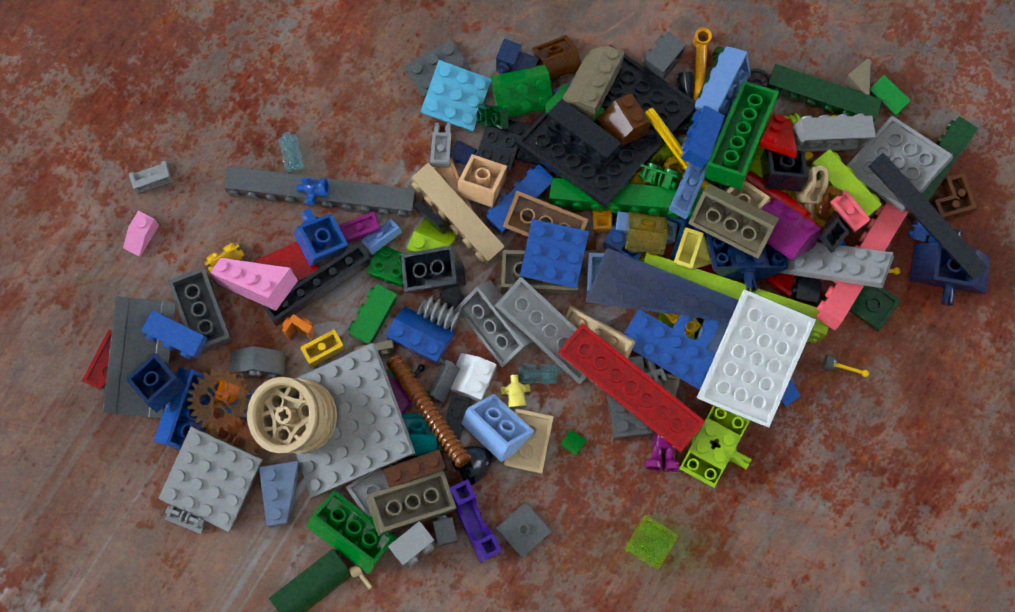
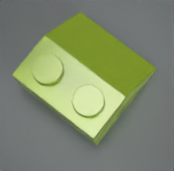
[406,220,458,253]

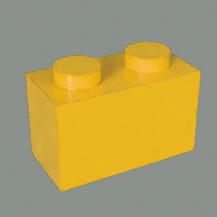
[300,329,345,368]

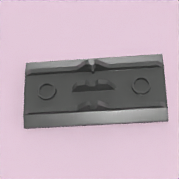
[103,296,175,418]

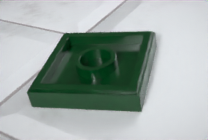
[849,286,901,331]

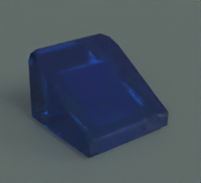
[450,140,477,165]

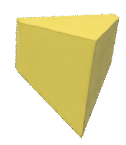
[673,227,711,270]

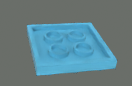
[420,60,491,132]

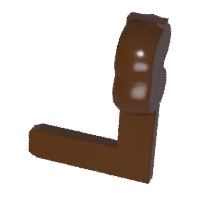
[816,185,843,220]

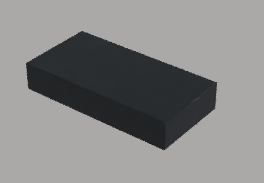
[413,200,448,234]

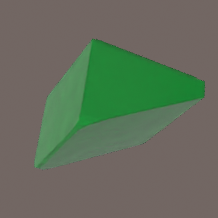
[560,430,586,456]

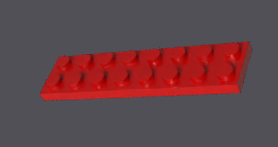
[558,323,706,453]

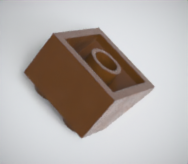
[532,35,581,80]
[597,93,650,146]

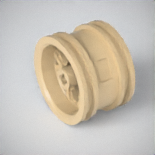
[247,377,337,454]

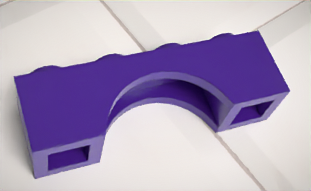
[450,479,502,563]

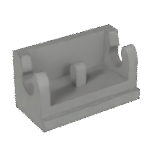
[129,161,173,194]

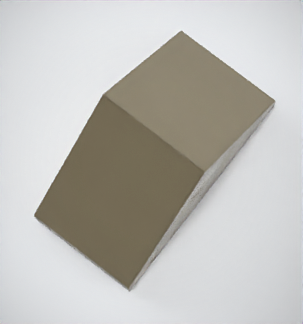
[844,59,870,95]

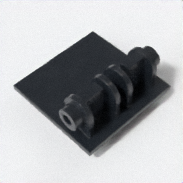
[476,126,521,171]

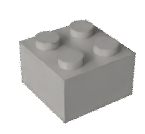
[388,521,436,568]

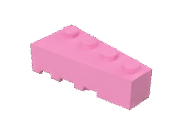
[210,258,298,310]

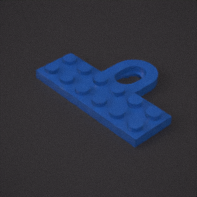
[624,309,719,390]

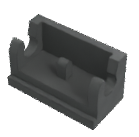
[424,358,460,403]

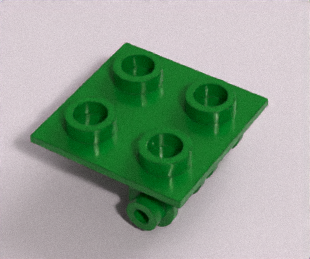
[639,163,683,190]
[366,246,405,287]

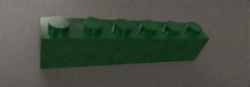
[766,64,882,123]
[906,116,978,221]

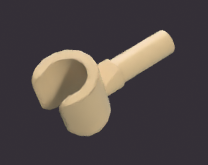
[349,565,372,589]

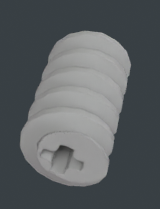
[417,295,461,332]

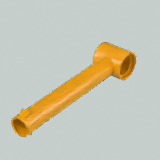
[693,28,712,101]

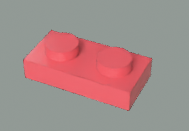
[830,190,871,232]

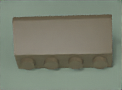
[563,46,624,121]
[688,184,779,258]

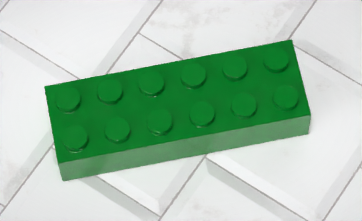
[705,81,779,190]

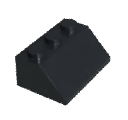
[401,245,466,294]

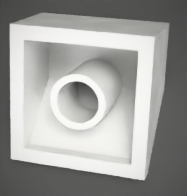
[450,353,496,402]

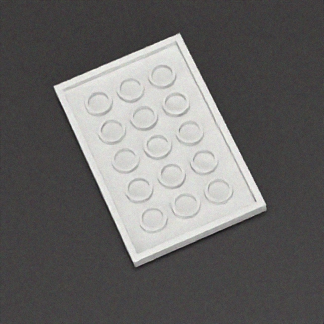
[697,289,816,427]

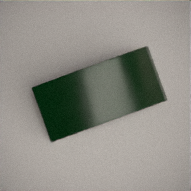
[476,104,508,129]

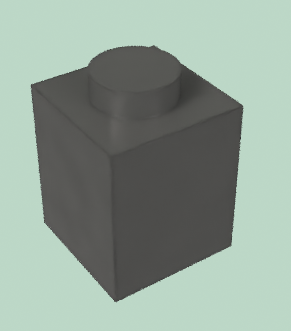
[433,515,458,547]

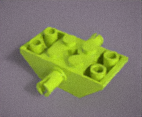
[679,405,752,488]

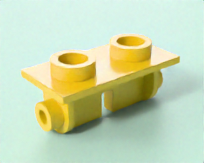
[205,243,245,272]

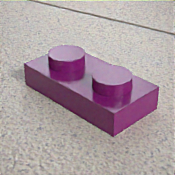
[339,212,381,243]

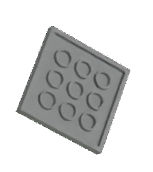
[847,116,953,213]
[158,427,263,532]

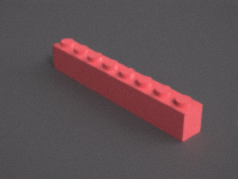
[815,202,908,331]

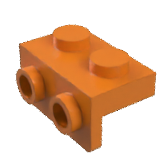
[282,314,316,341]

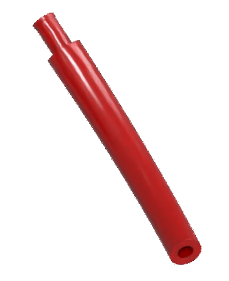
[745,171,823,232]

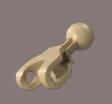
[794,166,829,219]

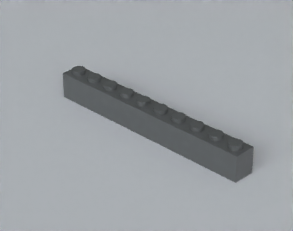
[224,166,416,218]

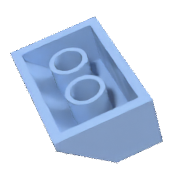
[461,394,534,462]

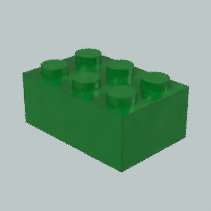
[490,65,553,117]

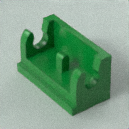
[870,75,911,116]

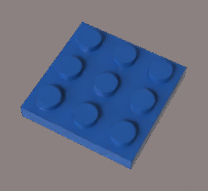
[520,219,589,288]

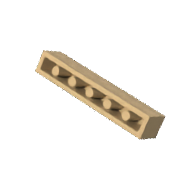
[411,163,505,264]

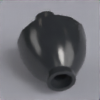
[452,446,496,485]

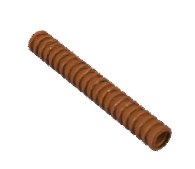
[386,355,471,467]

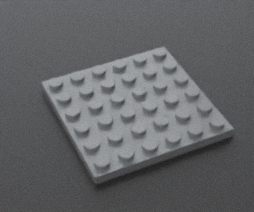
[279,343,415,498]

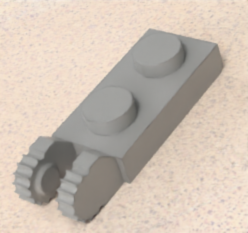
[430,123,451,168]

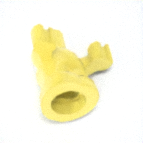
[500,375,531,408]

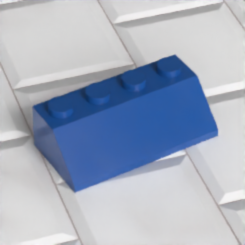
[153,368,220,451]

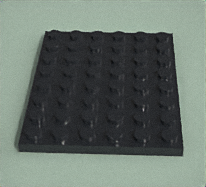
[516,45,696,208]

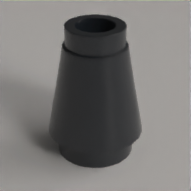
[677,72,695,99]

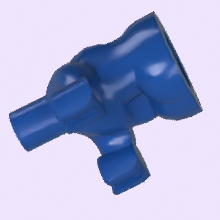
[296,178,330,206]

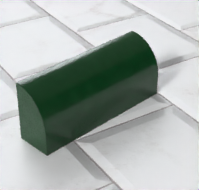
[268,549,352,612]

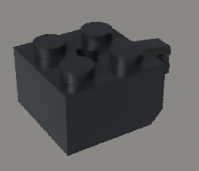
[760,149,808,192]

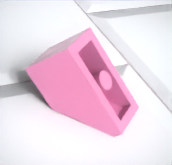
[123,211,159,257]

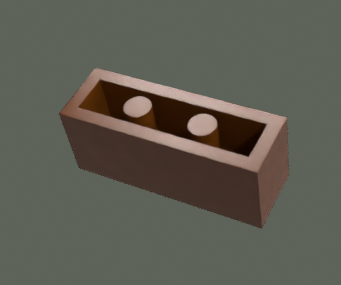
[383,449,448,488]

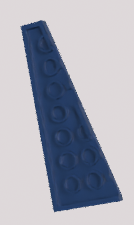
[586,248,739,322]

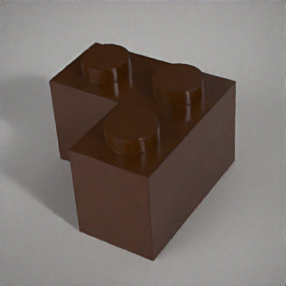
[931,172,977,221]

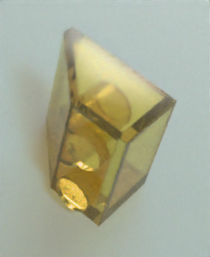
[625,212,668,255]

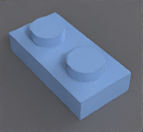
[361,219,402,254]

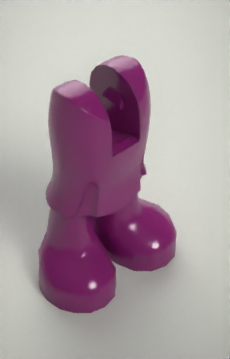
[645,432,682,472]

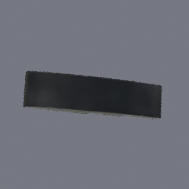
[819,210,850,253]

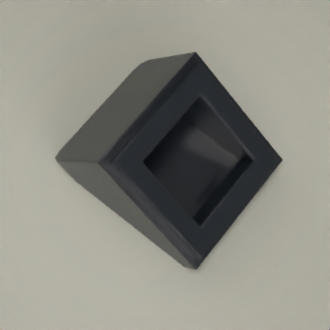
[440,287,465,309]

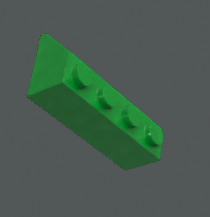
[306,490,397,574]

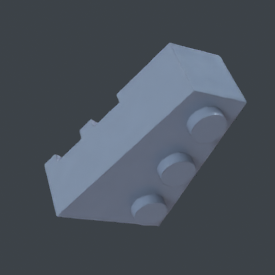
[259,461,300,528]

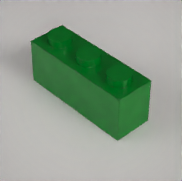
[348,283,398,345]

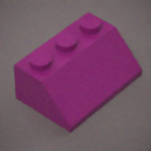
[761,199,821,260]

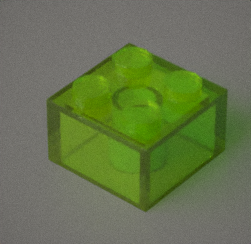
[623,515,679,571]

